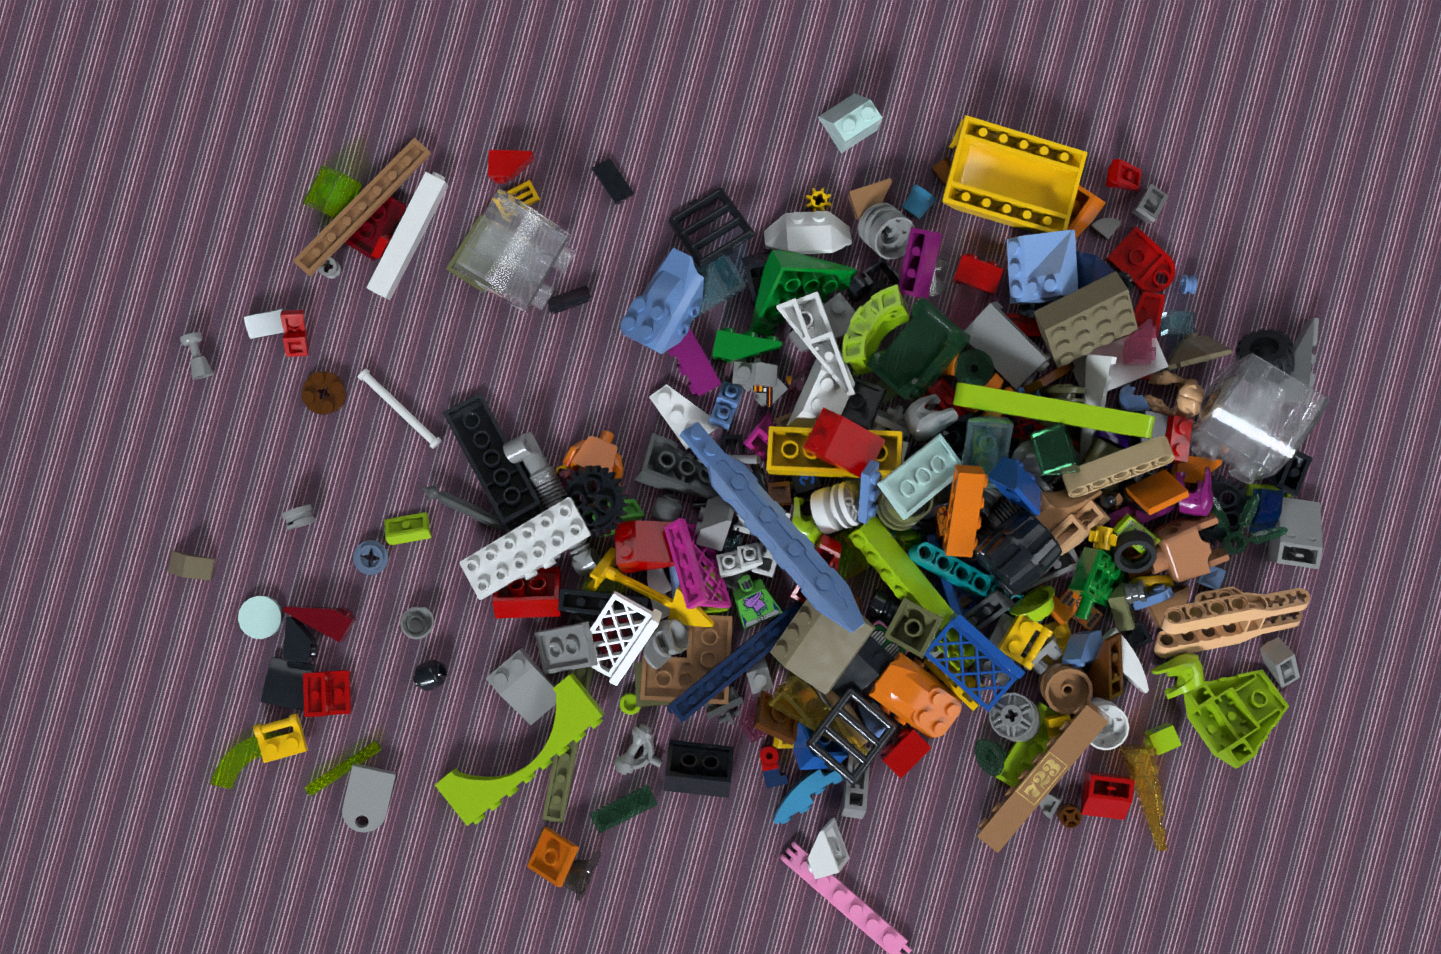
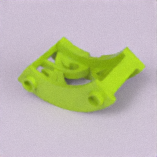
[842,285,910,376]

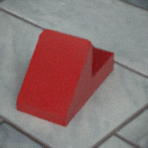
[1106,159,1142,191]

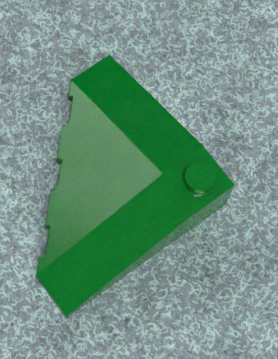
[749,250,857,335]

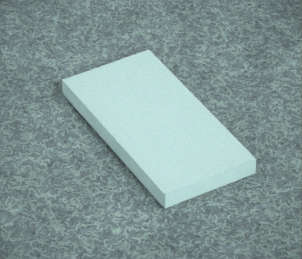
[877,433,963,520]

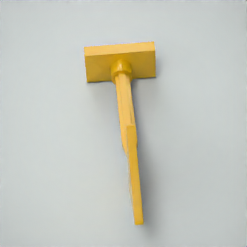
[587,547,715,627]

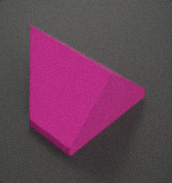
[743,411,774,463]

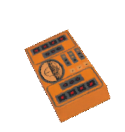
[1058,587,1103,631]

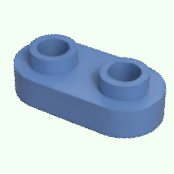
[1131,584,1174,610]

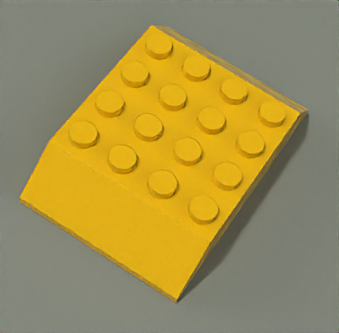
[941,115,1088,234]

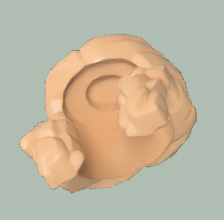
[1144,370,1204,418]

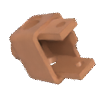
[1150,512,1230,582]

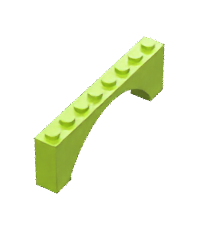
[435,673,605,826]

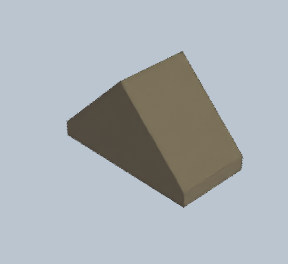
[168,551,216,581]

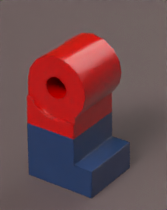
[760,745,788,788]

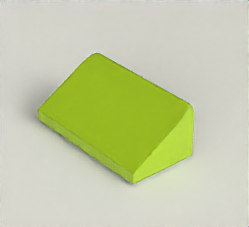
[384,512,431,545]

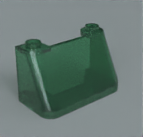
[867,297,971,403]

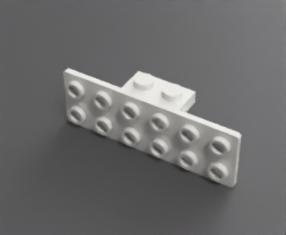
[460,497,591,600]

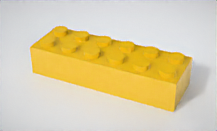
[766,426,903,479]

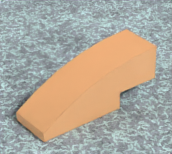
[1051,500,1111,556]

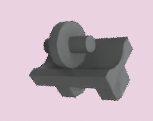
[705,686,744,725]

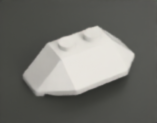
[764,211,852,254]
[787,353,855,428]

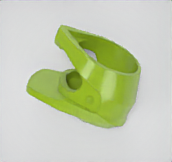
[792,497,824,545]
[1150,653,1205,699]

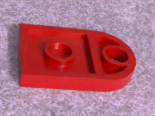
[1106,226,1176,293]

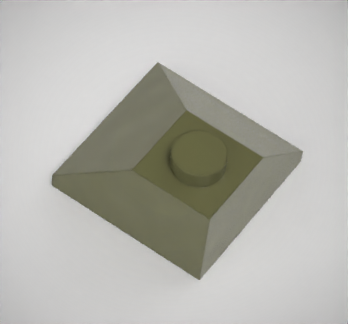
[884,598,944,658]

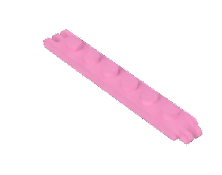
[779,841,912,954]

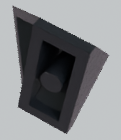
[1256,449,1313,497]

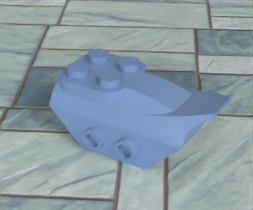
[621,248,704,354]

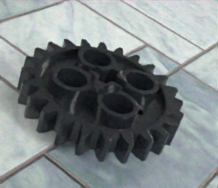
[561,465,629,537]
[1180,475,1254,546]

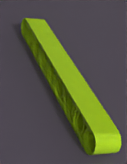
[953,382,1155,439]

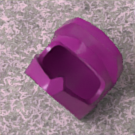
[1175,467,1213,516]

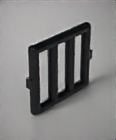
[668,188,755,268]
[806,687,897,784]

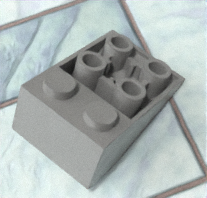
[1266,496,1323,569]

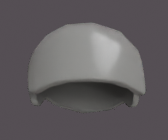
[400,607,434,639]

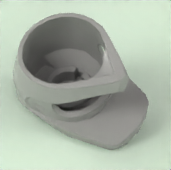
[904,394,958,442]
[643,619,689,669]

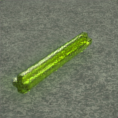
[305,740,382,796]

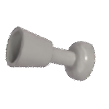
[180,332,214,380]

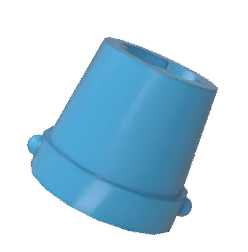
[902,184,937,220]

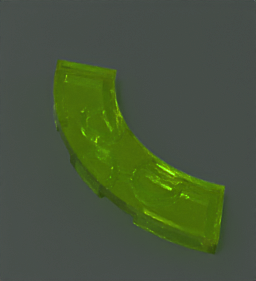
[210,732,287,789]

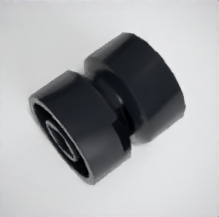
[866,589,901,624]

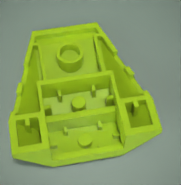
[1183,669,1289,769]

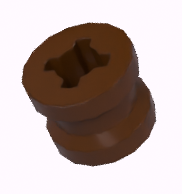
[1057,803,1082,828]

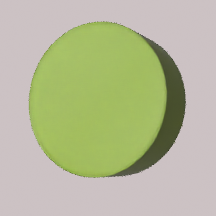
[620,692,641,715]

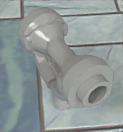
[613,723,663,775]

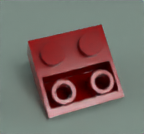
[1080,771,1135,820]

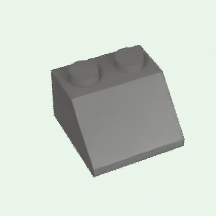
[694,495,734,551]

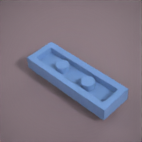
[858,460,881,524]

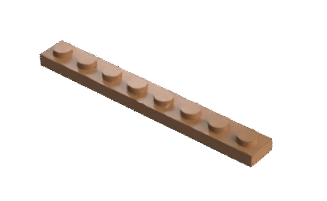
[293,137,431,277]

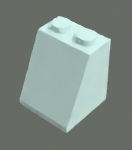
[818,93,882,153]

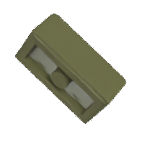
[1108,582,1135,631]

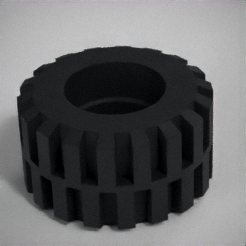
[1236,329,1295,386]

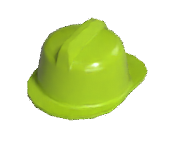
[1009,585,1055,622]

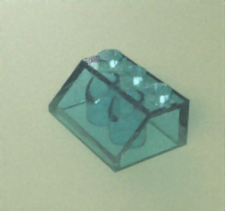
[961,416,1014,488]

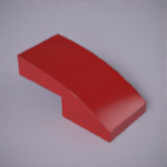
[280,310,308,357]

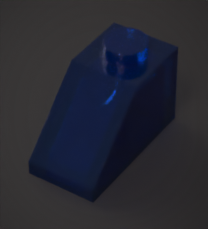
[1249,489,1284,534]

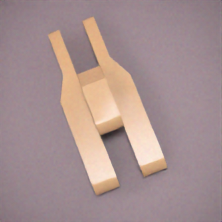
[1153,586,1311,658]

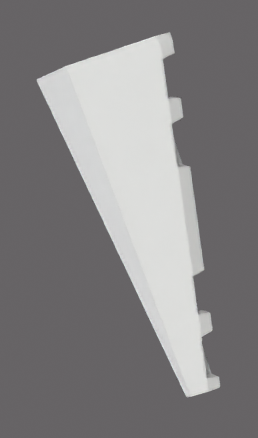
[776,292,855,396]
[1080,354,1117,458]

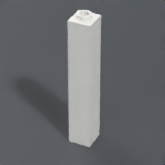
[367,172,448,300]

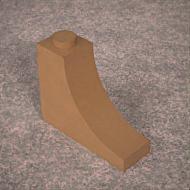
[1028,489,1103,532]

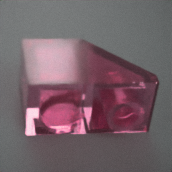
[1123,319,1157,366]

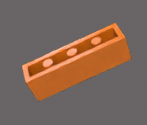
[942,464,988,557]

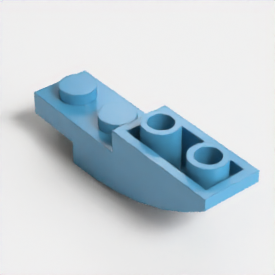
[773,762,845,824]

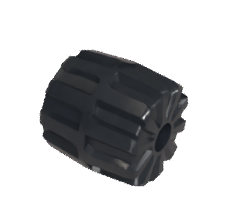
[974,510,1062,596]

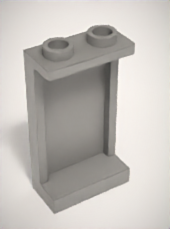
[962,301,1052,390]

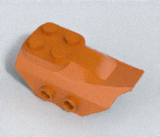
[868,652,961,738]

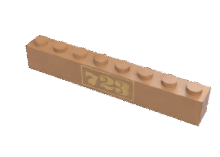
[977,699,1109,853]

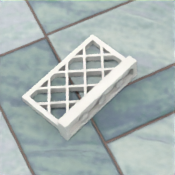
[590,591,662,686]

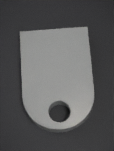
[342,763,397,832]

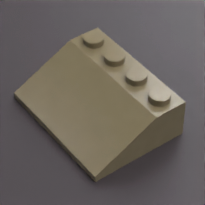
[770,599,875,695]

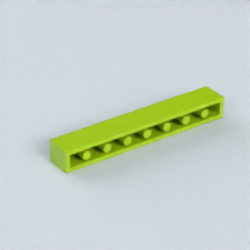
[848,515,982,671]

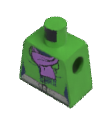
[733,575,782,630]

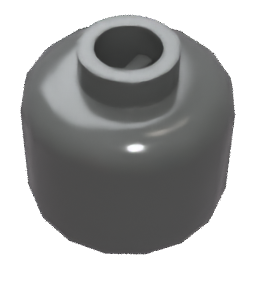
[651,493,683,522]

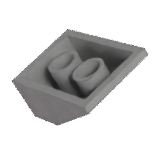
[486,648,556,725]

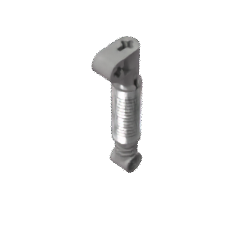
[503,432,601,577]

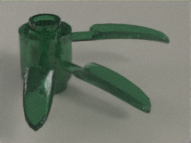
[1211,494,1288,555]

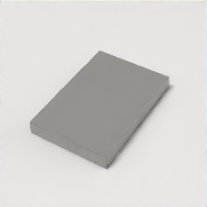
[534,622,598,674]

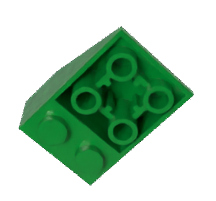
[712,327,782,364]

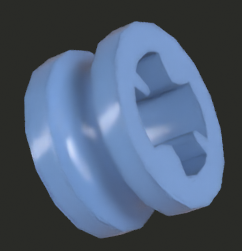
[1180,274,1197,294]

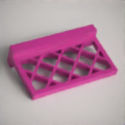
[664,518,732,609]

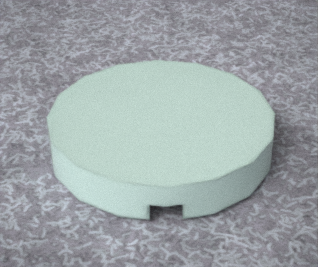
[238,596,283,639]

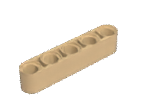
[1062,436,1175,498]

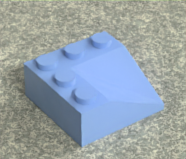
[1007,230,1078,305]

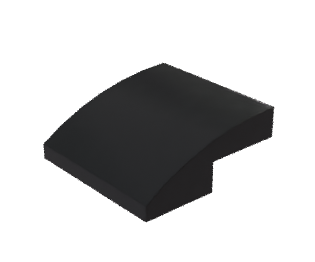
[261,656,315,711]

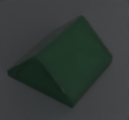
[1030,423,1081,476]

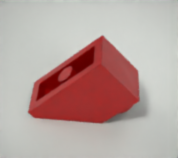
[488,150,534,184]

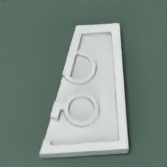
[649,384,718,450]

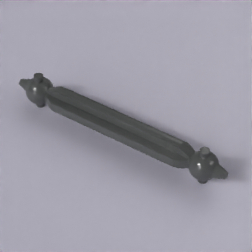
[422,484,504,530]

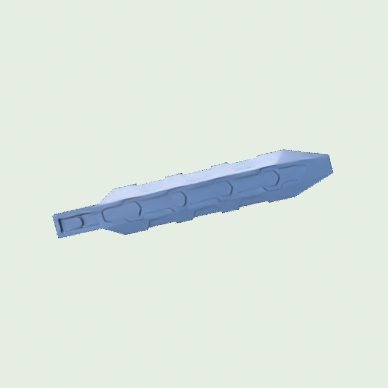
[680,422,865,633]

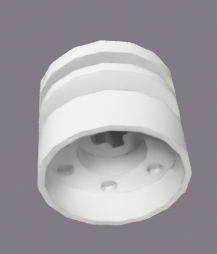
[810,481,862,534]
[1090,697,1129,750]

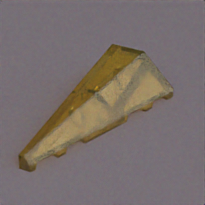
[768,673,869,756]
[1119,744,1168,851]

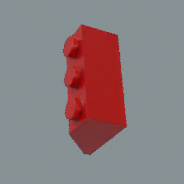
[492,567,561,619]

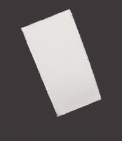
[716,542,763,578]

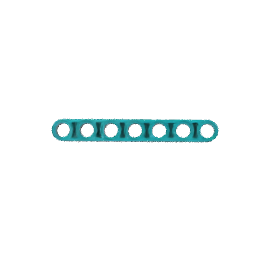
[909,542,1043,623]

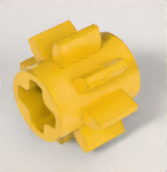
[805,188,832,212]
[1088,526,1118,551]

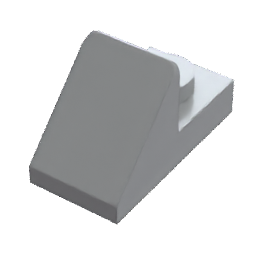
[1131,184,1169,224]
[732,361,778,388]

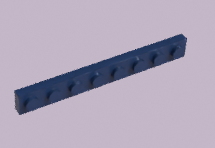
[667,600,803,723]

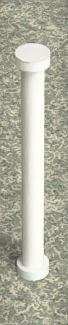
[358,368,442,449]

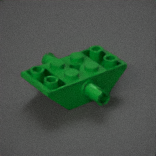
[1069,545,1126,621]

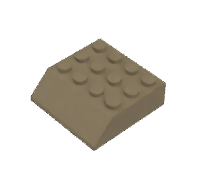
[1034,271,1138,368]

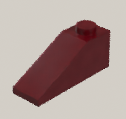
[282,606,357,643]

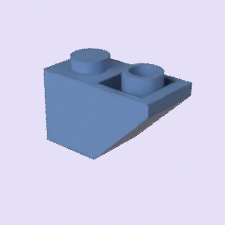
[1062,630,1103,668]

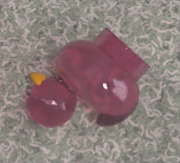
[783,371,810,394]

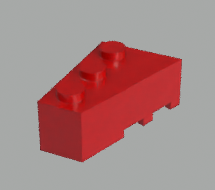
[790,534,842,604]

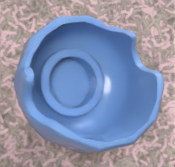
[1118,384,1150,412]

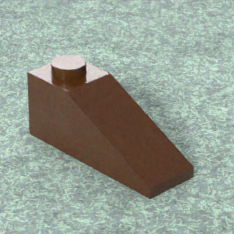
[1088,633,1123,701]

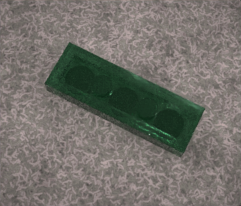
[590,784,658,834]

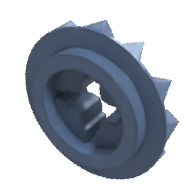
[353,540,389,575]

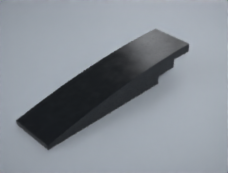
[442,393,545,533]

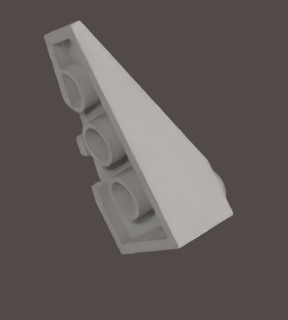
[1268,318,1319,405]

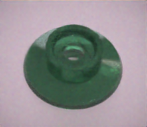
[954,349,994,386]
[975,739,1006,776]

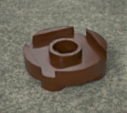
[301,371,347,415]

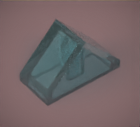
[1160,310,1195,336]

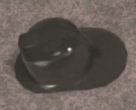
[563,851,601,901]

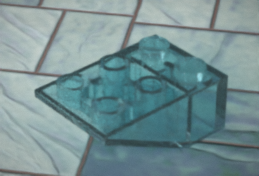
[693,255,746,320]

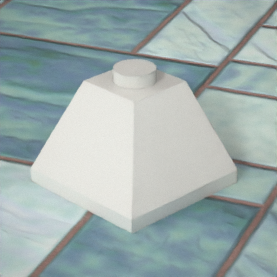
[807,818,850,879]

